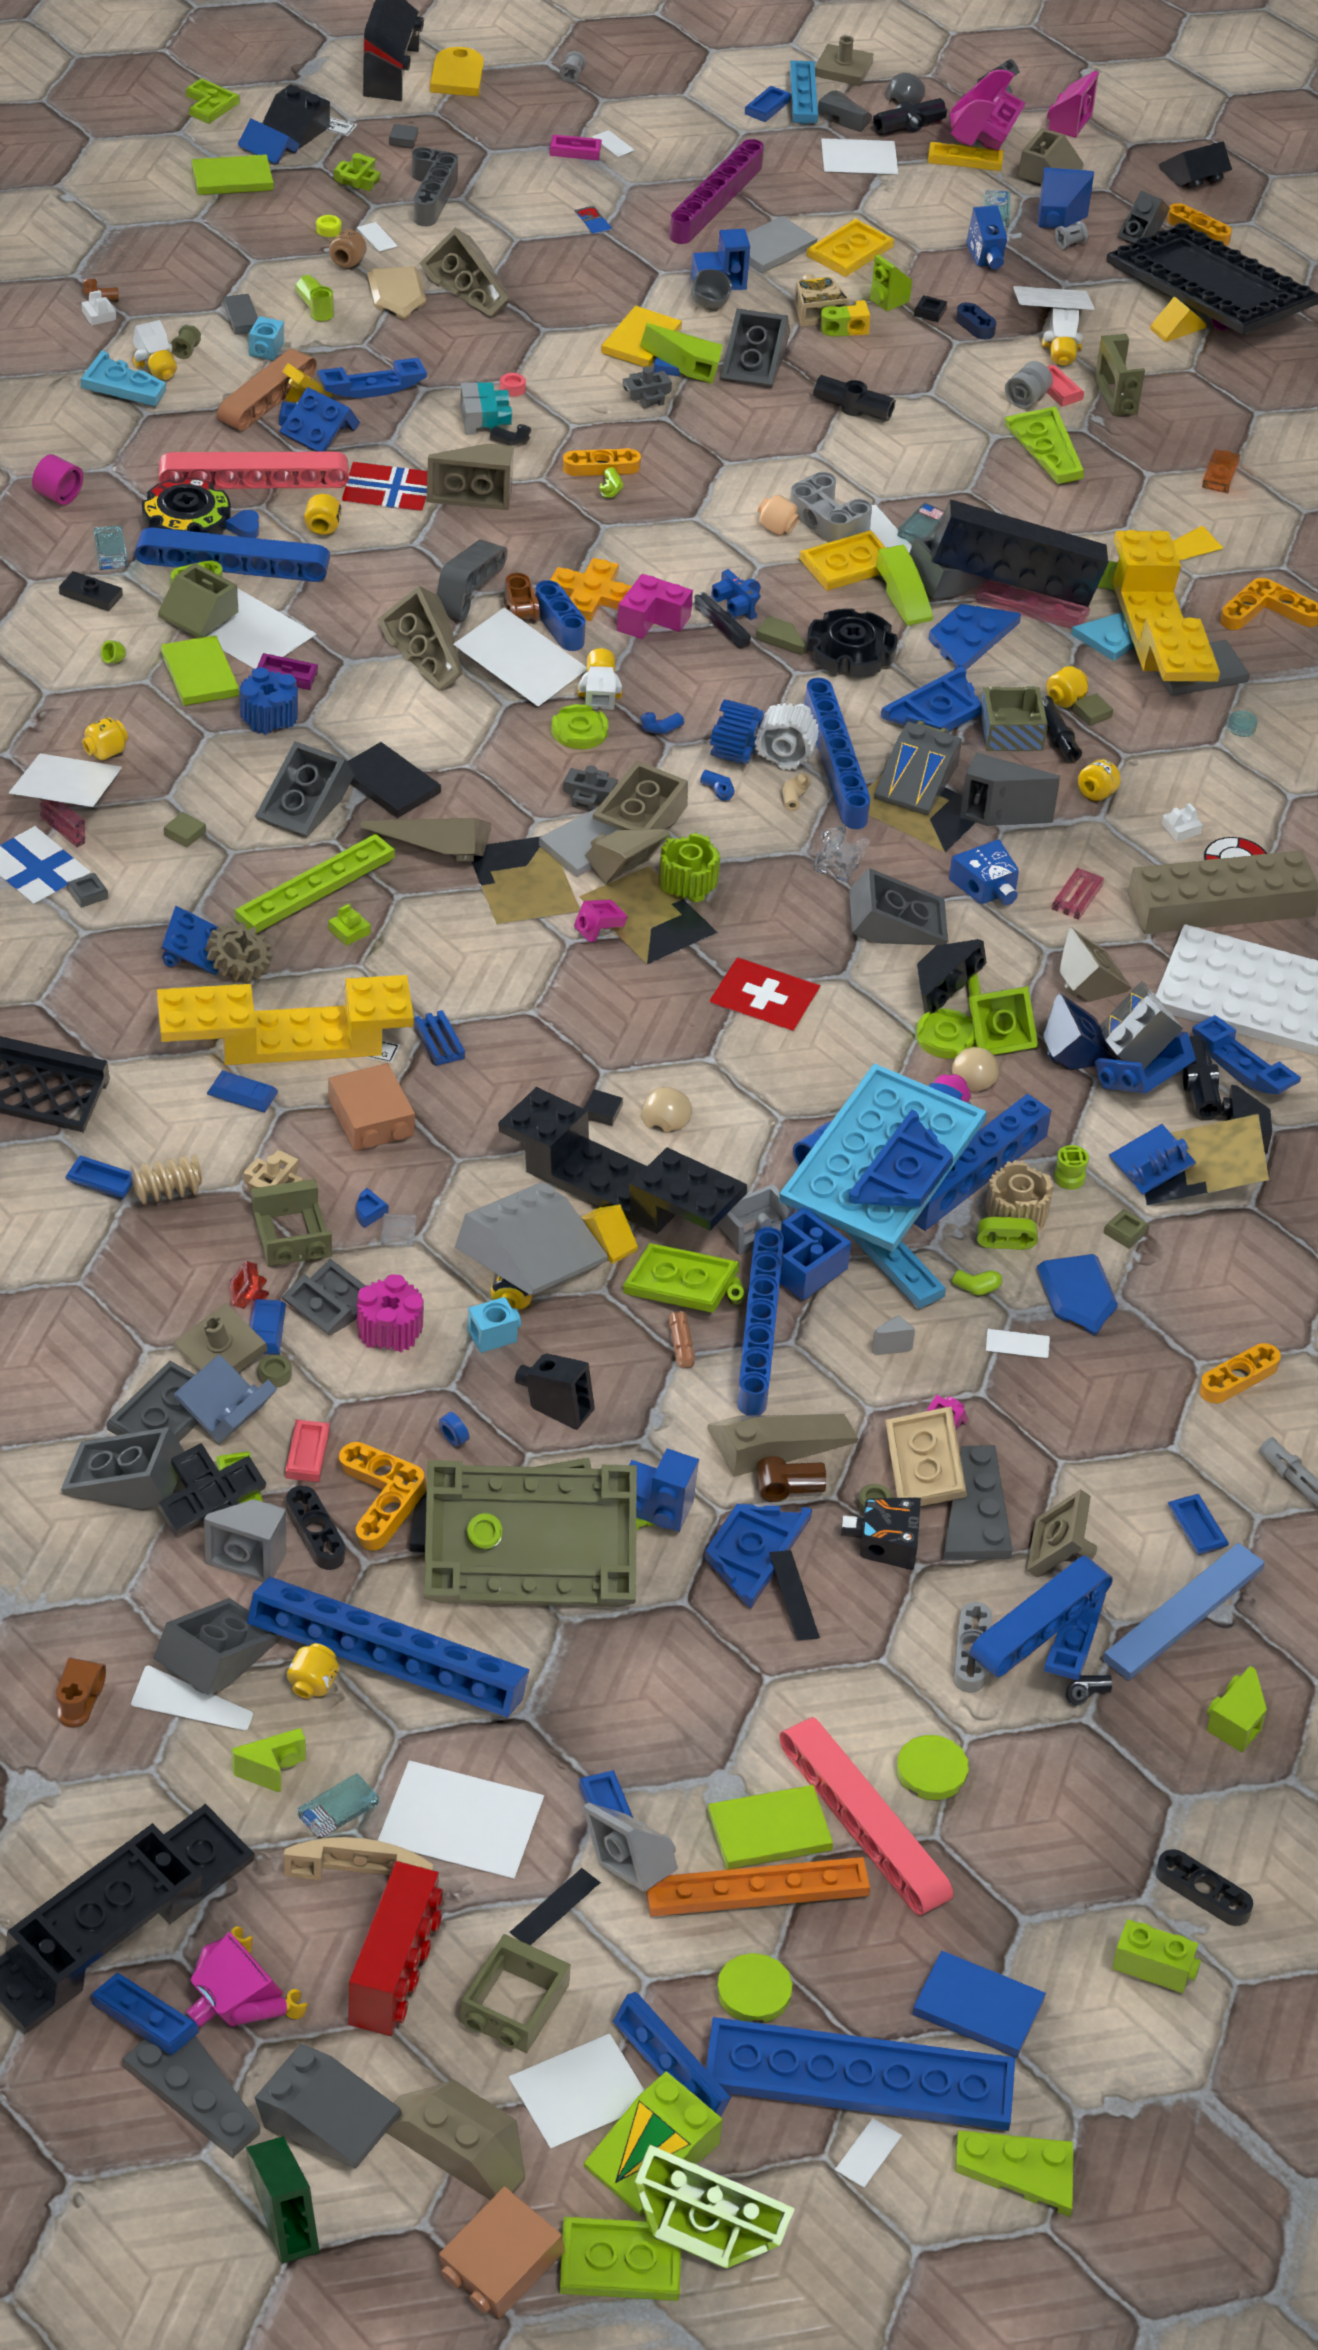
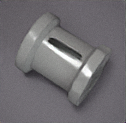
[559,51,586,83]
[1055,221,1088,249]

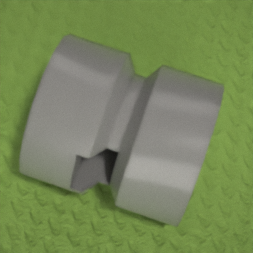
[1005,361,1053,409]

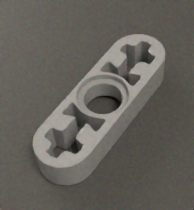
[953,1602,992,1693]

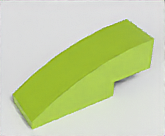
[876,544,933,626]

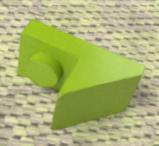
[232,1728,306,1792]

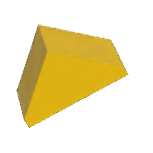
[1150,296,1207,342]
[581,1205,638,1264]

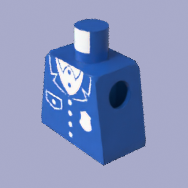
[966,205,1007,269]
[949,839,1019,905]

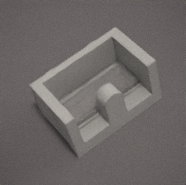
[718,1184,794,1255]

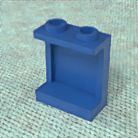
[1095,1031,1196,1094]

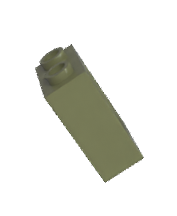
[460,1934,571,2053]

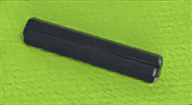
[693,592,751,648]

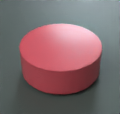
[499,373,526,397]

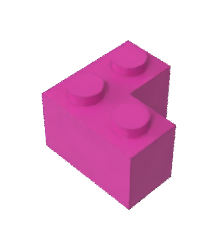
[617,573,693,639]

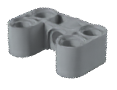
[790,472,872,543]

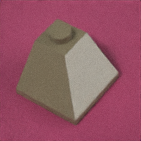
[585,829,670,884]
[1059,927,1132,1002]

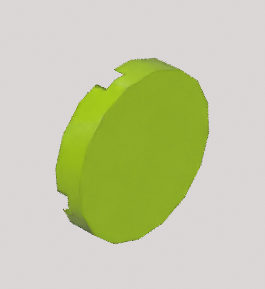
[551,704,608,749]
[916,1008,976,1059]
[897,1735,969,1800]
[717,1953,793,2023]

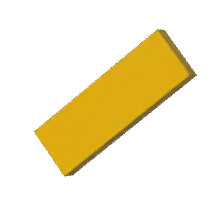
[928,142,1004,171]

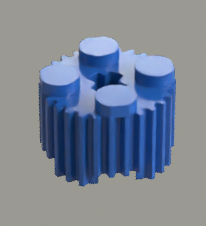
[239,667,298,735]
[710,699,764,764]

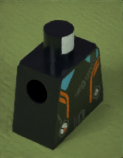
[841,1497,921,1570]

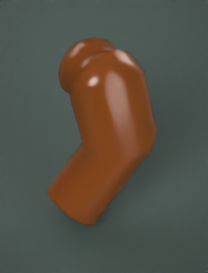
[82,279,119,301]

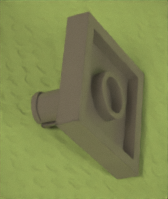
[815,35,874,86]
[173,1303,268,1373]
[1027,1489,1097,1577]

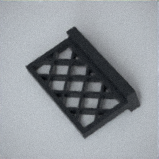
[0,1036,110,1133]

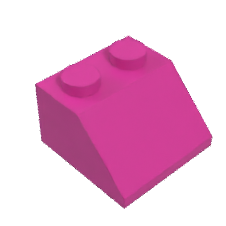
[1047,71,1099,138]

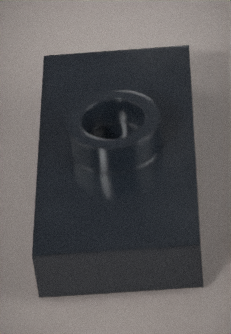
[59,571,123,611]

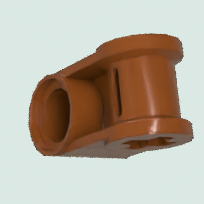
[504,572,539,622]
[56,1658,106,1728]

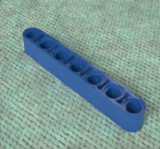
[135,528,330,582]
[805,677,870,829]
[737,1227,784,1415]

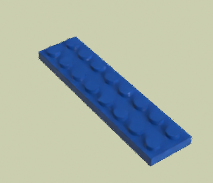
[706,2017,1016,2131]

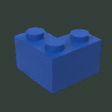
[691,229,751,290]
[779,1208,851,1300]
[629,1448,699,1532]

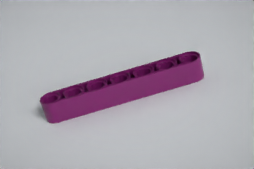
[669,139,764,244]

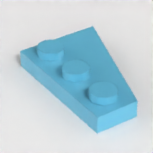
[1071,612,1134,661]

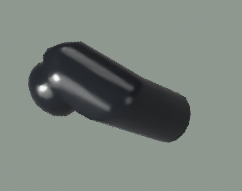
[490,424,532,445]
[1065,1675,1112,1706]

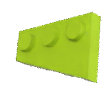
[955,2130,1073,2217]

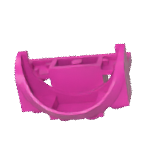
[949,70,1026,151]

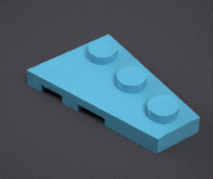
[81,350,166,406]

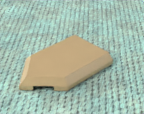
[367,266,426,320]

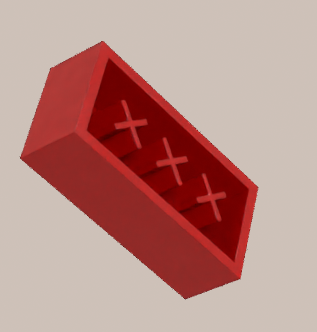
[348,1861,444,2037]

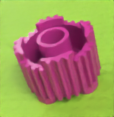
[357,1274,424,1353]

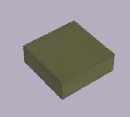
[1073,693,1113,726]
[164,812,206,847]
[1104,1209,1150,1249]

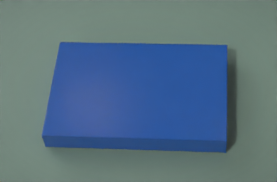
[912,1950,1046,2058]

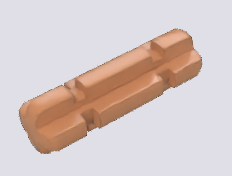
[669,1311,695,1368]

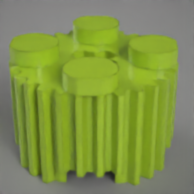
[659,832,721,902]

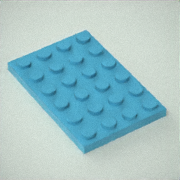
[779,1063,986,1252]

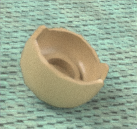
[952,1047,999,1092]
[641,1086,692,1133]

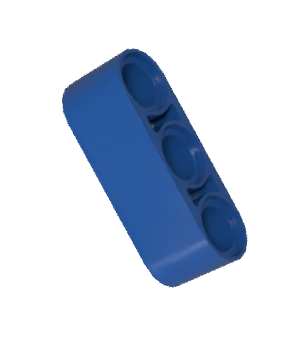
[535,580,586,651]

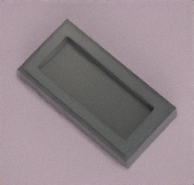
[223,294,258,334]

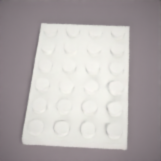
[1156,924,1318,1056]

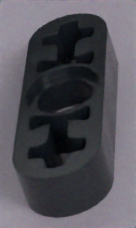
[286,1486,345,1570]
[1156,1849,1253,1926]

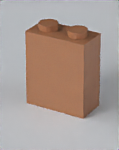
[328,1063,415,1151]
[439,2186,565,2320]

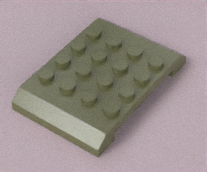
[424,1460,637,1607]

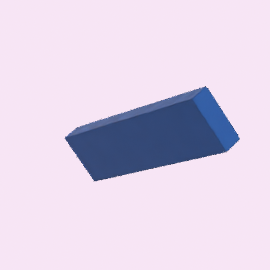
[613,1992,731,2117]

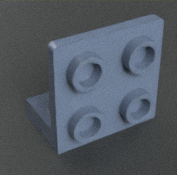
[174,1355,277,1444]

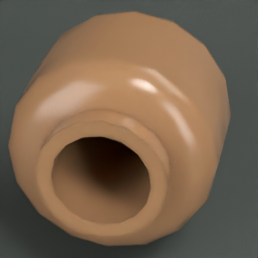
[329,230,367,269]

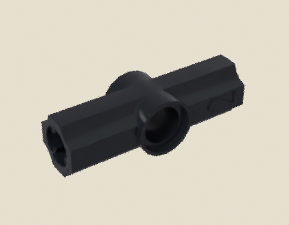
[873,98,947,135]
[813,375,896,421]
[1183,1036,1222,1120]

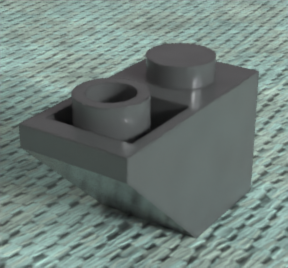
[1118,190,1170,243]

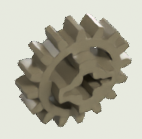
[205,922,274,982]

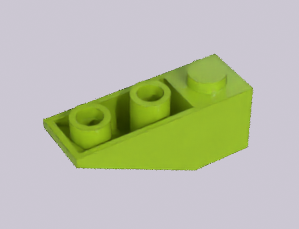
[640,323,723,383]

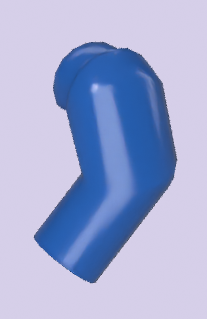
[640,712,684,734]
[700,769,735,801]

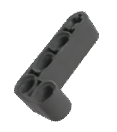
[411,147,458,227]
[437,539,508,621]

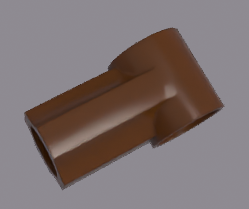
[756,1456,826,1502]

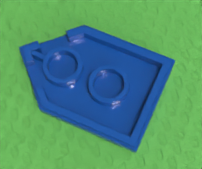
[1036,1254,1118,1336]

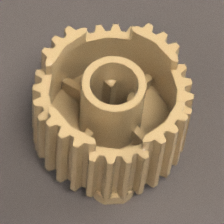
[985,1160,1053,1231]

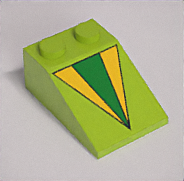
[583,2071,723,2216]

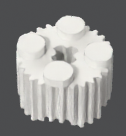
[755,703,819,771]

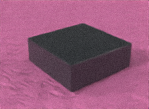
[914,295,947,323]
[584,1089,623,1126]

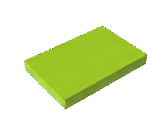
[191,154,274,195]
[161,635,239,706]
[623,1243,740,1313]
[708,1785,833,1870]
[560,2217,681,2301]

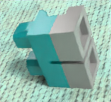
[460,382,512,435]

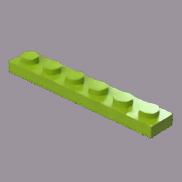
[235,834,395,934]

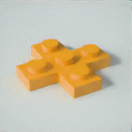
[550,558,632,621]

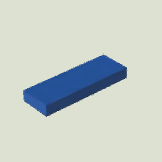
[90,1972,199,2056]

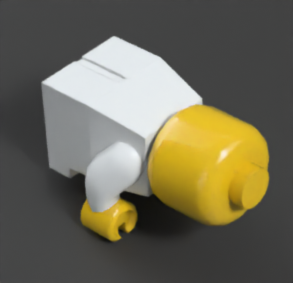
[1042,308,1083,366]
[132,320,177,380]
[578,648,622,710]

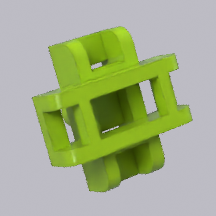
[334,153,381,191]

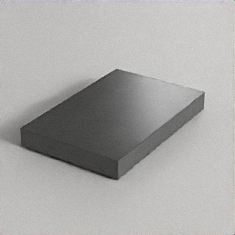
[1155,640,1250,696]
[107,1361,199,1442]

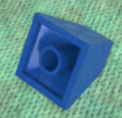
[1038,167,1094,228]

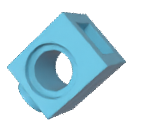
[249,316,284,361]
[467,1297,521,1353]

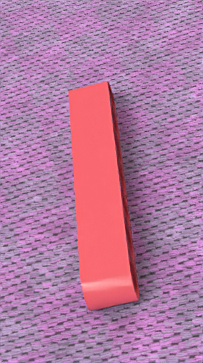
[159,452,349,489]
[779,1717,953,1916]

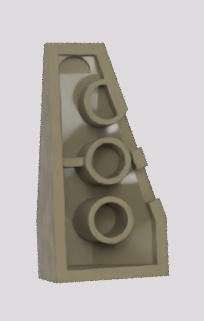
[419,227,511,318]
[377,586,463,691]
[360,818,491,862]
[708,1414,858,1477]

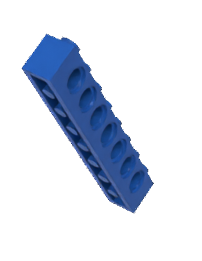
[247,1576,530,1718]

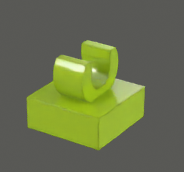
[328,904,371,946]

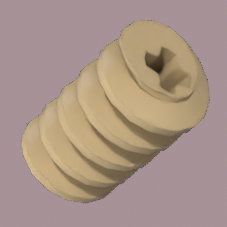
[130,1154,202,1205]

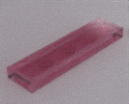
[975,580,1090,629]

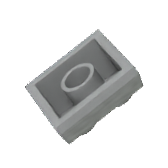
[204,1499,286,1582]
[583,1803,678,1892]

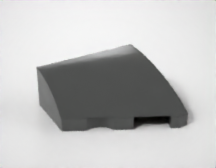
[818,90,872,132]

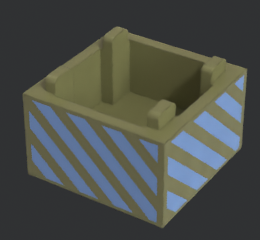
[980,686,1047,751]

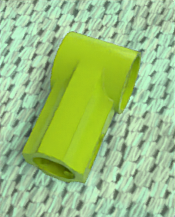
[295,274,334,321]

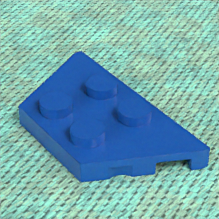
[929,604,1021,670]
[881,666,982,731]
[849,1109,953,1207]
[704,1504,812,1608]

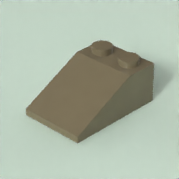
[427,444,514,510]
[593,760,688,830]

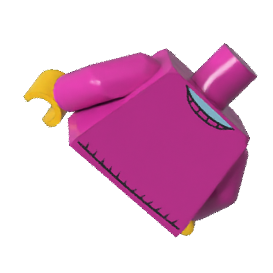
[186,1926,308,2028]

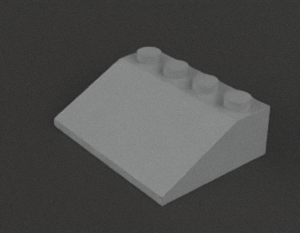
[455,1182,608,1296]

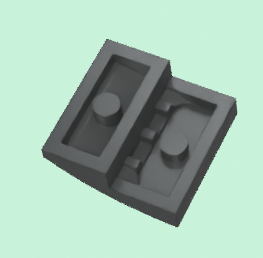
[282,1258,366,1335]

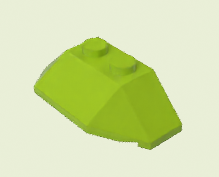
[634,2145,795,2269]

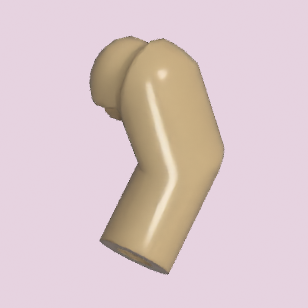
[782,773,811,811]

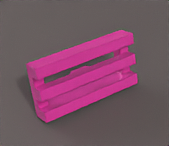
[550,134,602,161]

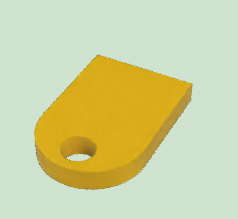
[430,47,484,97]

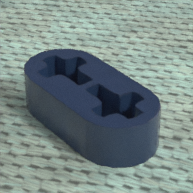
[956,302,997,340]

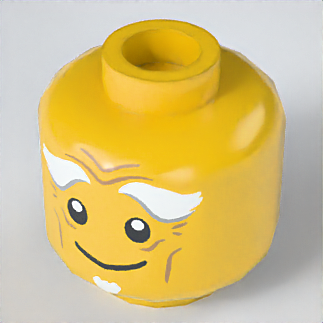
[286,1643,339,1699]

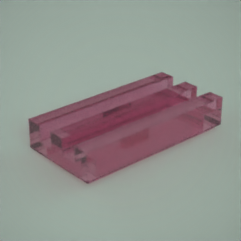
[39,798,85,848]
[1052,868,1104,920]

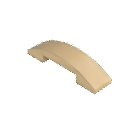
[284,1837,433,1880]

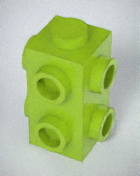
[1112,1919,1202,1993]

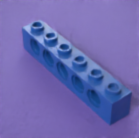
[913,1093,1052,1231]

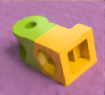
[820,300,871,337]

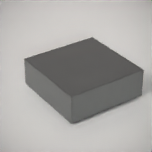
[389,124,418,148]
[67,873,108,908]

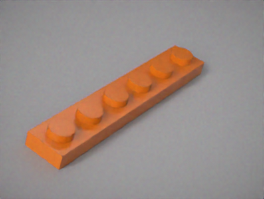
[646,1857,870,1917]

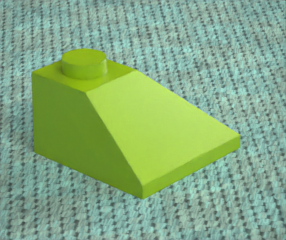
[968,986,1038,1055]

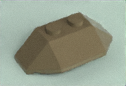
[386,2080,525,2200]

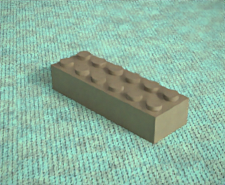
[1128,850,1318,934]

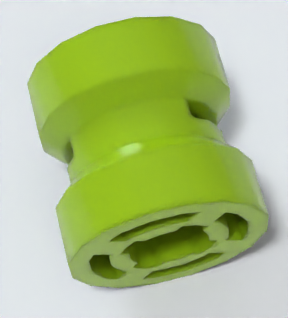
[1054,1145,1089,1190]

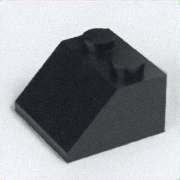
[262,84,330,149]
[1159,141,1232,188]

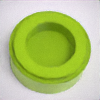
[467,1513,503,1550]

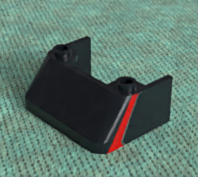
[363,0,424,101]

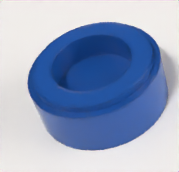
[439,1412,470,1447]

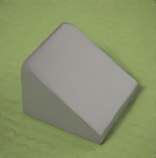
[872,1315,915,1355]

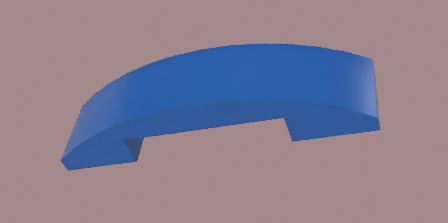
[317,358,427,398]
[1192,1015,1301,1094]
[1044,1594,1106,1680]

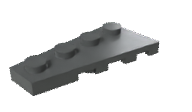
[943,1445,1013,1560]
[122,2036,260,2159]

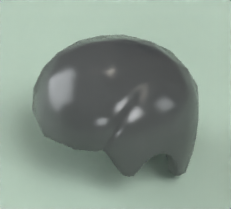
[886,72,925,105]
[691,269,732,309]

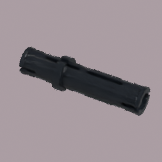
[1042,696,1082,763]

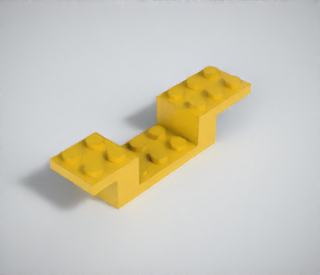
[1113,530,1220,682]
[157,975,414,1065]

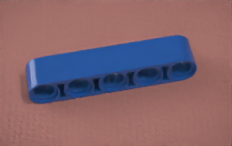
[969,1555,1113,1678]

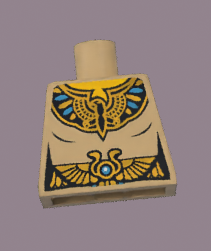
[795,274,850,326]

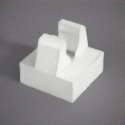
[81,290,116,326]
[1161,803,1203,842]

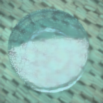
[1228,711,1258,737]

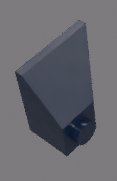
[1043,993,1117,1070]

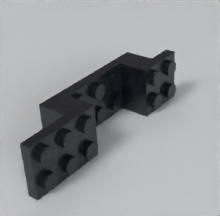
[498,1087,747,1234]
[0,1803,255,2035]

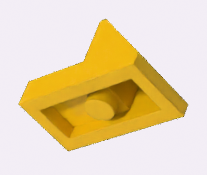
[282,363,333,403]

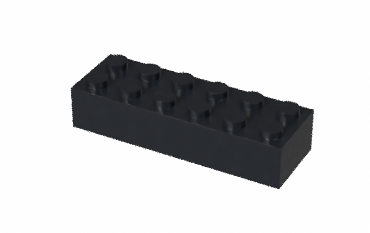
[931,499,1109,607]

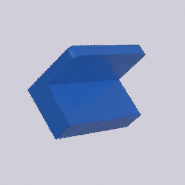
[238,118,300,164]

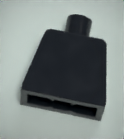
[515,1353,595,1430]

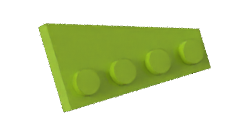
[1005,406,1084,484]

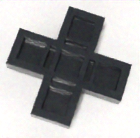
[158,1443,266,1536]

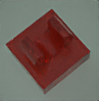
[229,1261,269,1309]

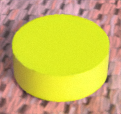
[316,215,342,237]

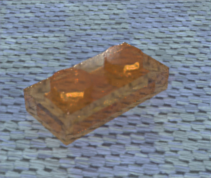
[1202,449,1241,494]

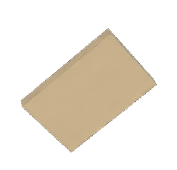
[885,1407,967,1506]

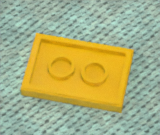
[806,218,894,277]
[601,305,682,367]
[799,530,886,591]

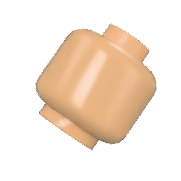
[757,495,800,535]

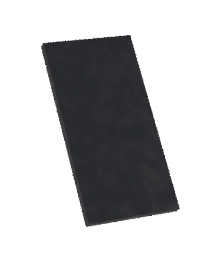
[1107,223,1318,335]

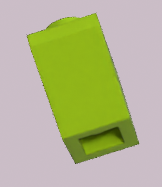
[870,254,912,311]
[1207,1666,1267,1753]

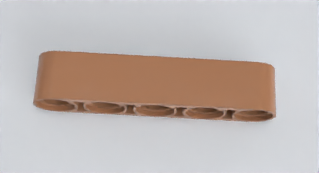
[217,348,317,431]

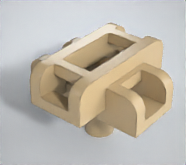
[244,1150,303,1192]

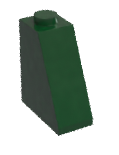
[246,2136,320,2264]

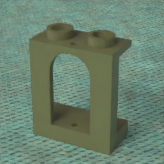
[1095,334,1145,416]
[251,1179,332,1267]

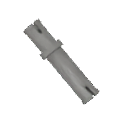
[1259,1437,1318,1507]

